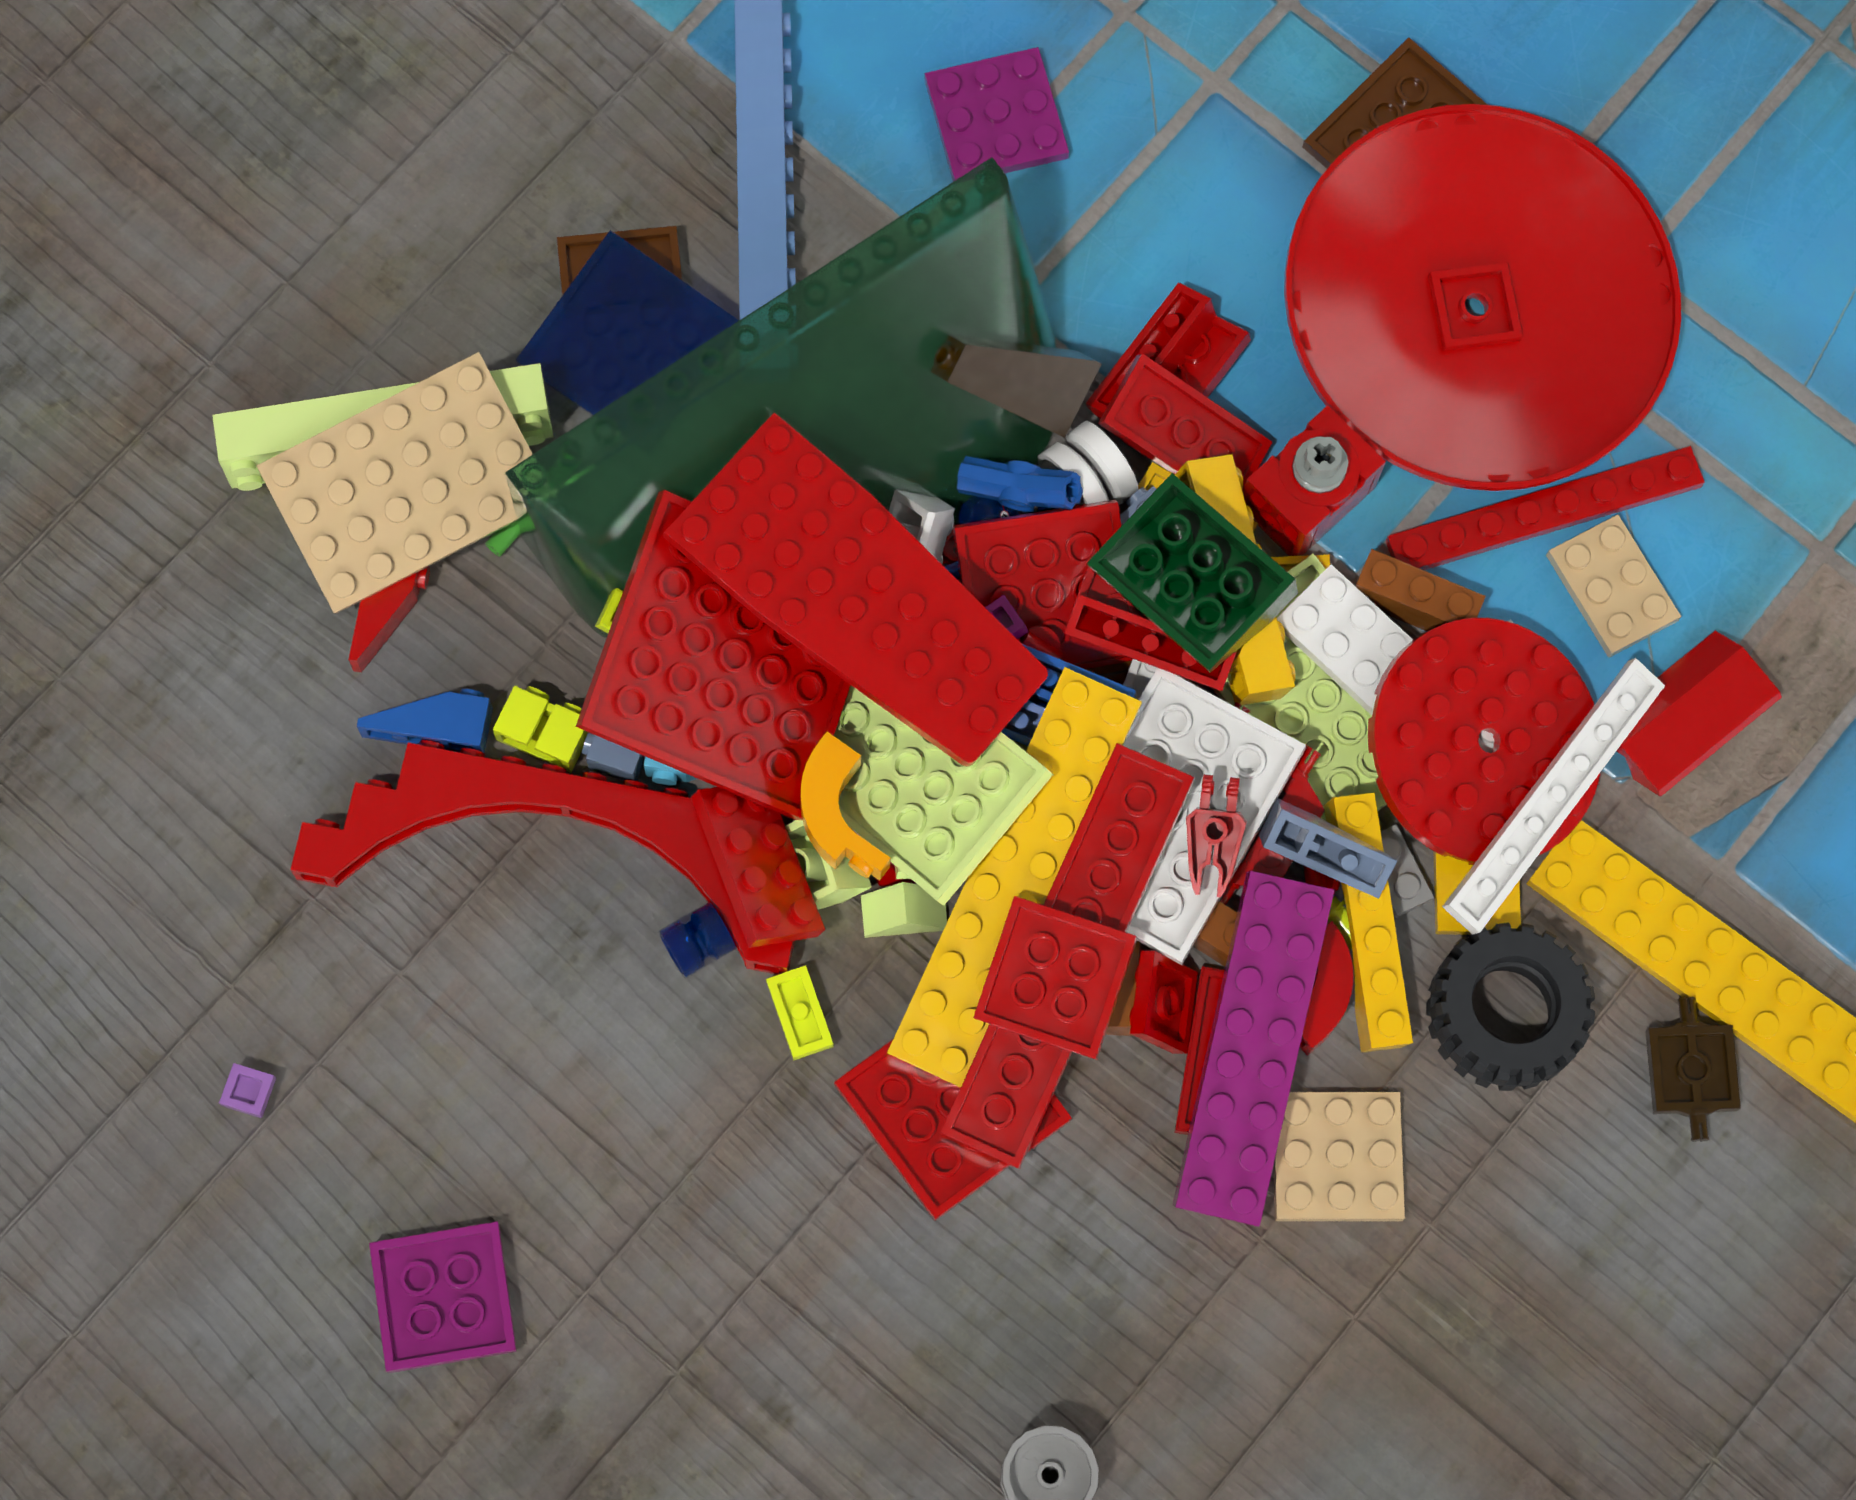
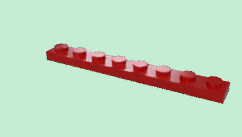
[1385,446,1705,570]

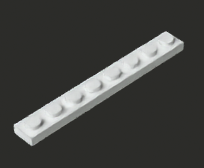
[1442,658,1665,935]

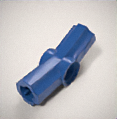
[957,456,1083,512]

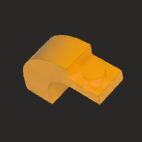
[801,732,891,880]

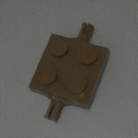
[1645,997,1741,1142]

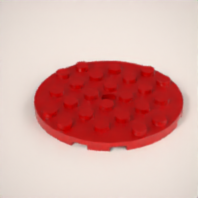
[1368,618,1600,865]

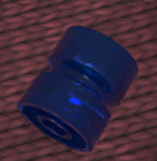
[658,902,736,978]

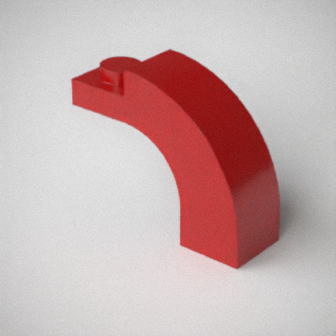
[1300,921,1353,1056]

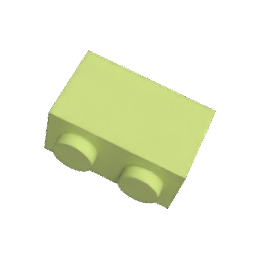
[785,820,872,910]

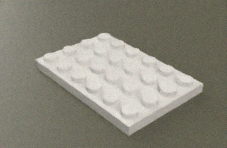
[1123,668,1306,965]

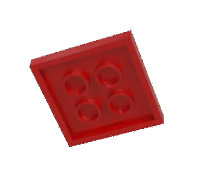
[973,896,1138,1060]

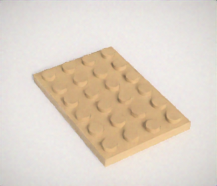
[257,352,556,614]

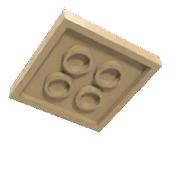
[1273,1092,1405,1221]

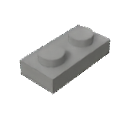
[1381,825,1434,918]

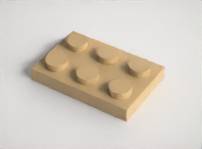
[1546,515,1681,658]

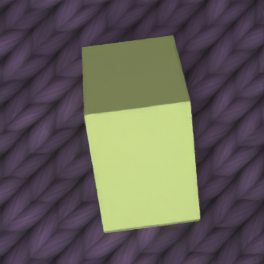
[861,882,947,938]

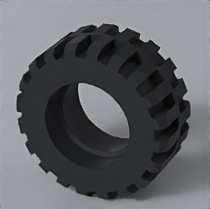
[1426,922,1595,1091]

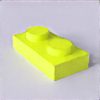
[766,965,834,1061]

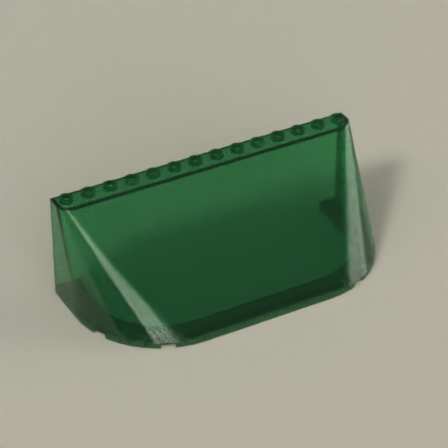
[505,157,1058,638]

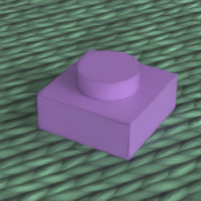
[219,1063,276,1118]

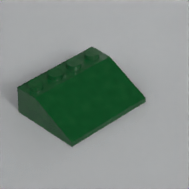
[1087,473,1298,672]

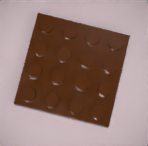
[1302,37,1488,169]

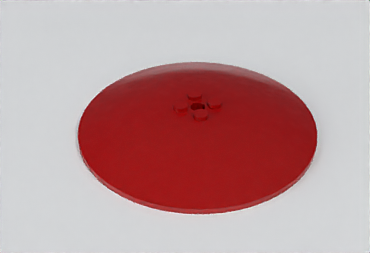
[1284,104,1681,491]

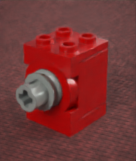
[1243,405,1386,556]

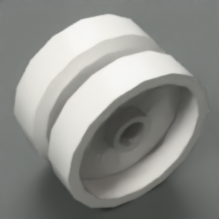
[1038,421,1138,506]

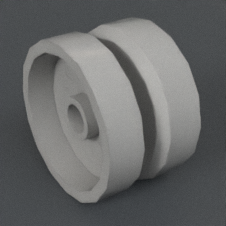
[1000,1426,1099,1500]

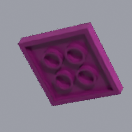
[924,47,1069,185]
[369,1222,517,1373]

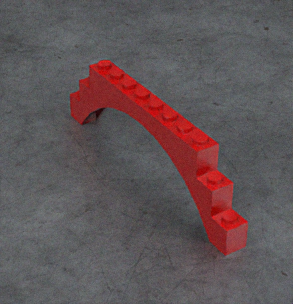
[290,740,795,975]

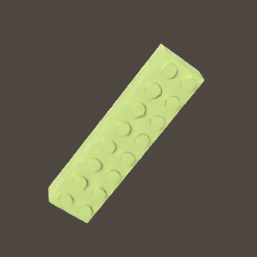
[212,363,554,491]

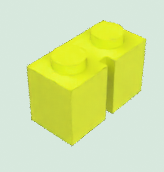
[493,685,589,773]

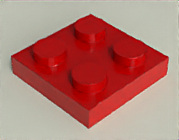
[1129,951,1198,1054]

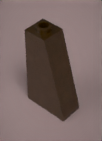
[931,335,1102,438]

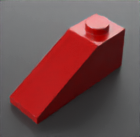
[348,566,430,673]

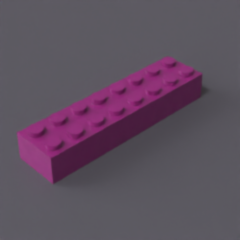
[1173,871,1334,1227]

